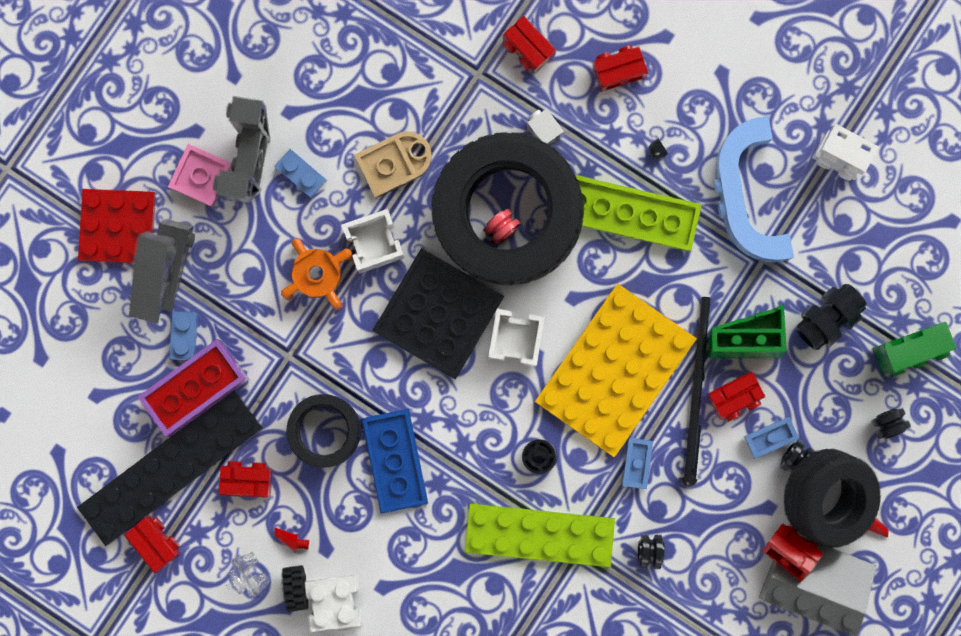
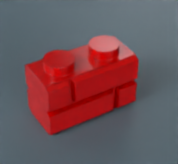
[503,16,557,73]
[592,45,648,92]
[706,371,765,422]
[219,461,273,498]
[124,516,181,574]
[762,523,823,582]

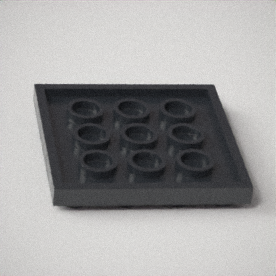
[372,248,504,380]

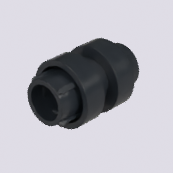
[796,284,867,350]

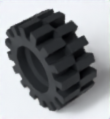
[282,565,309,612]

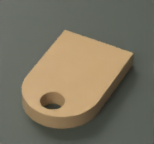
[354,132,432,198]

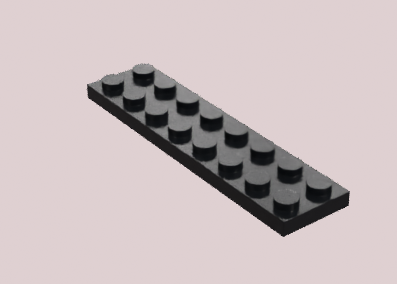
[77,391,263,546]

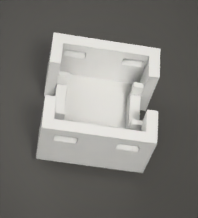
[812,124,879,181]
[342,209,405,274]
[488,309,545,367]
[305,574,362,632]

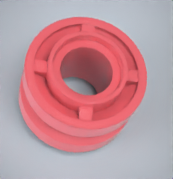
[483,209,521,245]

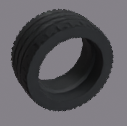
[286,394,361,468]

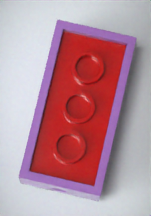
[138,339,250,437]

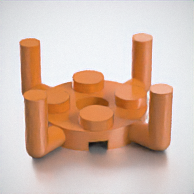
[281,238,353,311]

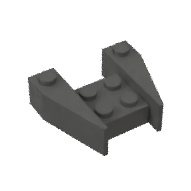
[213,96,271,203]
[129,219,195,323]

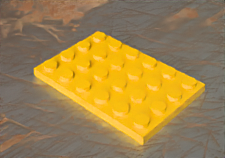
[535,283,697,457]

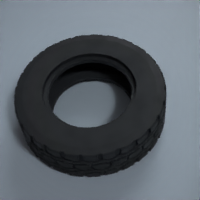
[431,132,584,285]

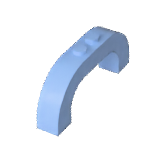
[714,116,794,262]

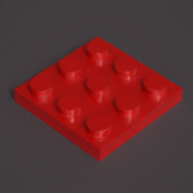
[78,189,156,263]

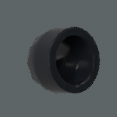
[648,138,668,159]

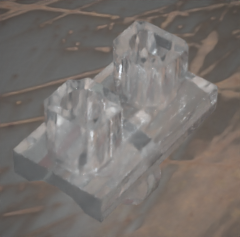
[226,552,270,598]

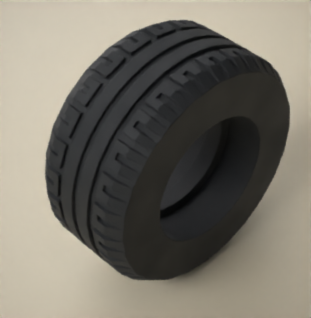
[784,449,881,548]

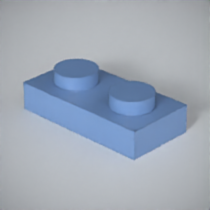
[274,149,327,198]
[169,311,198,361]
[744,417,799,459]
[622,438,653,489]

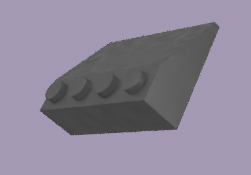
[759,536,876,636]

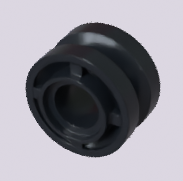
[871,408,911,439]
[522,439,558,474]
[779,439,815,472]
[638,534,665,569]

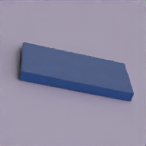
[361,408,429,514]

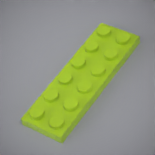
[575,175,702,252]
[465,503,615,567]

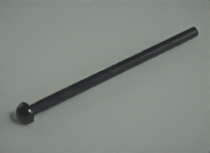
[679,297,711,488]

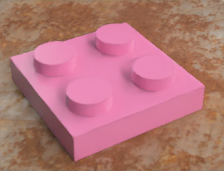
[168,144,232,207]

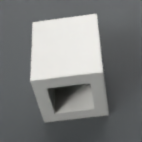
[527,109,564,145]

